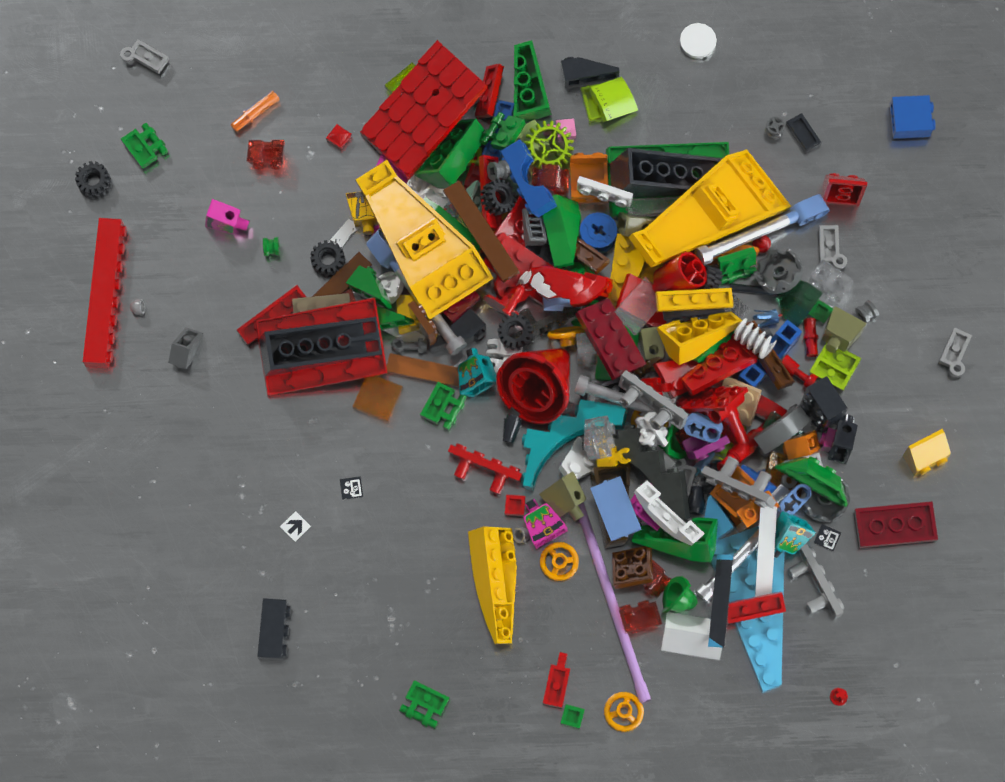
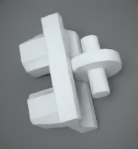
[635,412,668,447]

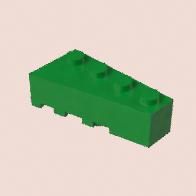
[513,40,552,122]

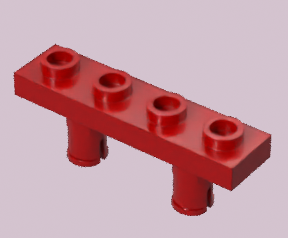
[448,443,522,494]

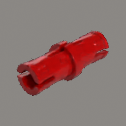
[803,318,819,358]

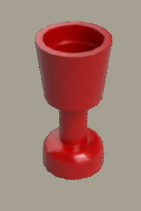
[782,354,818,389]

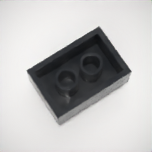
[800,376,848,435]

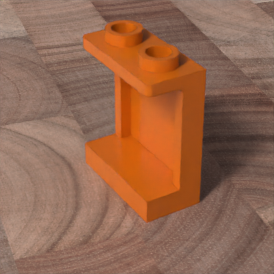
[570,152,609,204]
[729,491,779,533]

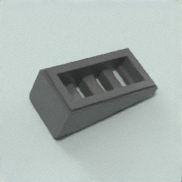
[522,209,547,246]

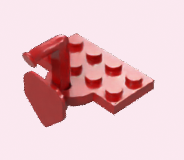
[483,232,555,316]

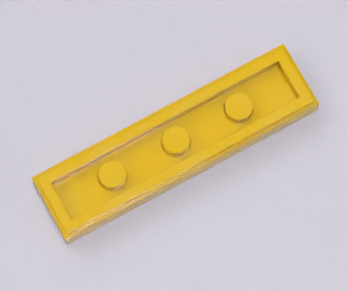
[655,288,734,312]

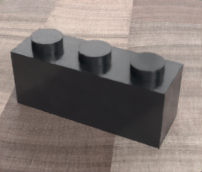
[257,598,291,662]

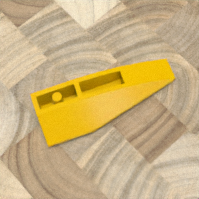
[468,526,517,644]

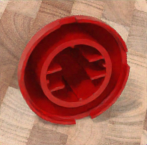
[496,348,571,424]

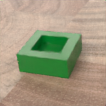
[807,299,833,326]
[560,704,585,729]

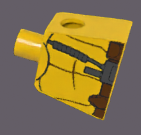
[346,191,378,235]

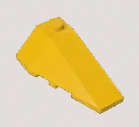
[657,311,742,365]

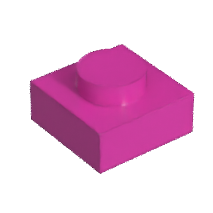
[820,428,836,452]

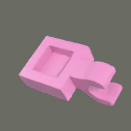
[543,119,576,140]

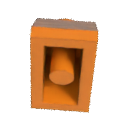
[783,430,821,460]

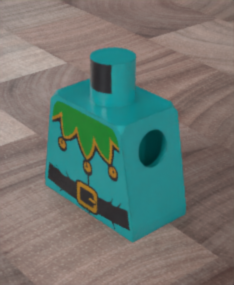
[458,348,496,397]
[774,511,816,558]

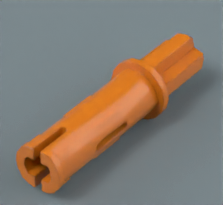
[231,91,280,132]

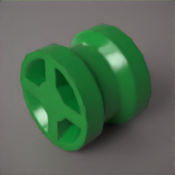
[263,237,280,256]

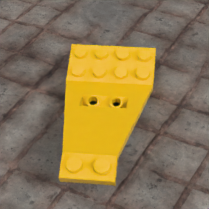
[629,150,792,267]
[355,160,494,319]

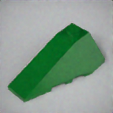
[543,194,582,268]
[632,517,718,562]

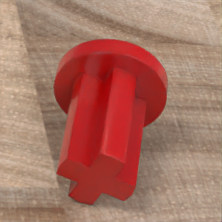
[830,688,848,706]

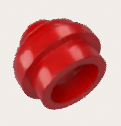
[752,235,771,253]

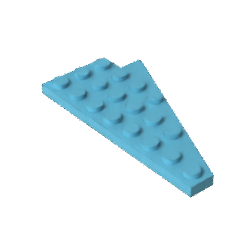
[711,526,785,693]

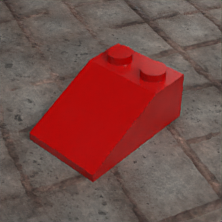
[822,173,867,206]

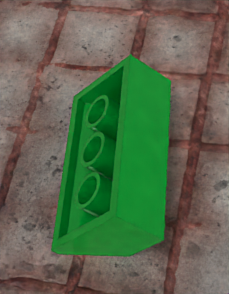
[414,118,485,189]

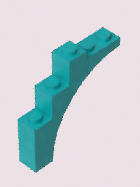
[521,399,628,491]

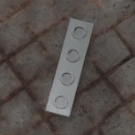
[618,370,689,431]
[701,456,776,509]
[787,543,844,619]

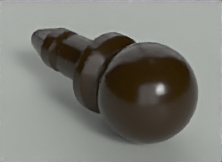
[631,357,661,378]

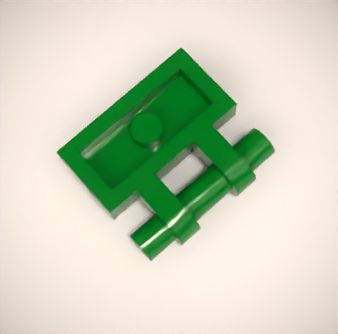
[480,112,526,150]
[121,123,168,169]
[718,247,757,284]
[420,382,467,431]
[399,680,450,729]

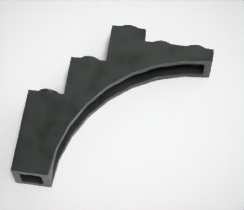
[582,425,690,519]

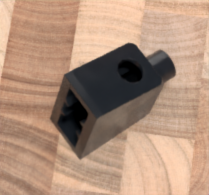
[828,415,858,464]

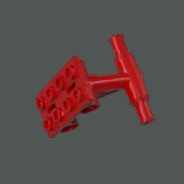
[675,386,771,471]

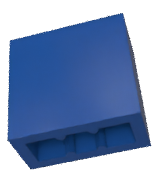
[890,95,935,139]

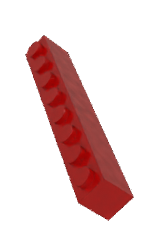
[82,218,127,369]

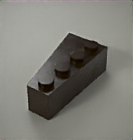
[590,462,631,548]

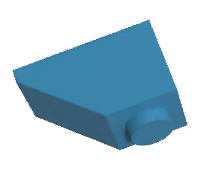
[705,495,736,541]

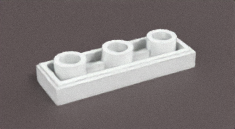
[577,176,633,207]

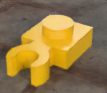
[595,446,631,467]

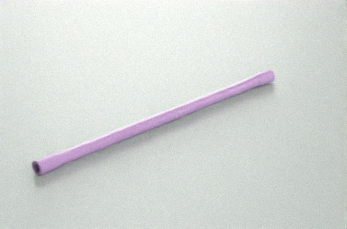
[560,462,651,703]

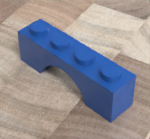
[501,139,557,218]
[738,320,802,388]

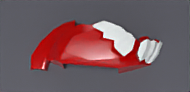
[517,266,608,307]

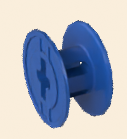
[579,212,617,253]

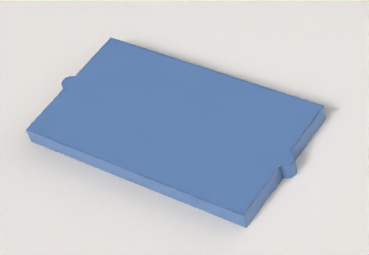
[590,476,642,541]

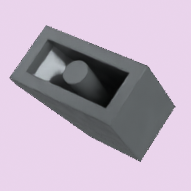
[168,327,203,369]

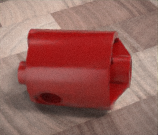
[652,252,707,293]

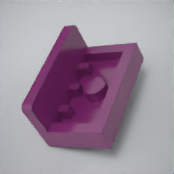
[682,428,730,461]

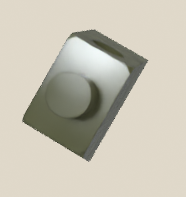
[617,212,655,236]
[822,306,867,353]
[639,326,664,372]
[539,472,586,522]

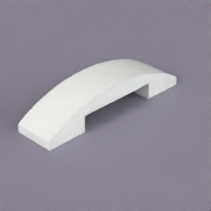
[634,481,705,546]

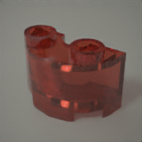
[247,140,285,170]
[532,164,570,195]
[642,560,671,599]
[618,600,662,634]

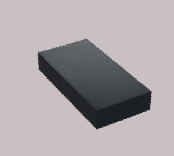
[786,113,822,154]

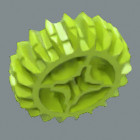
[524,121,574,171]

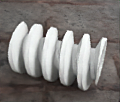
[734,318,777,359]

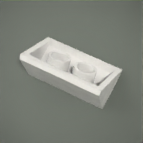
[661,612,722,660]

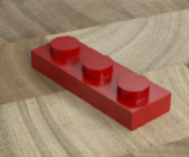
[475,64,504,119]
[727,592,786,624]

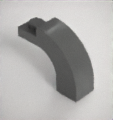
[754,404,810,454]

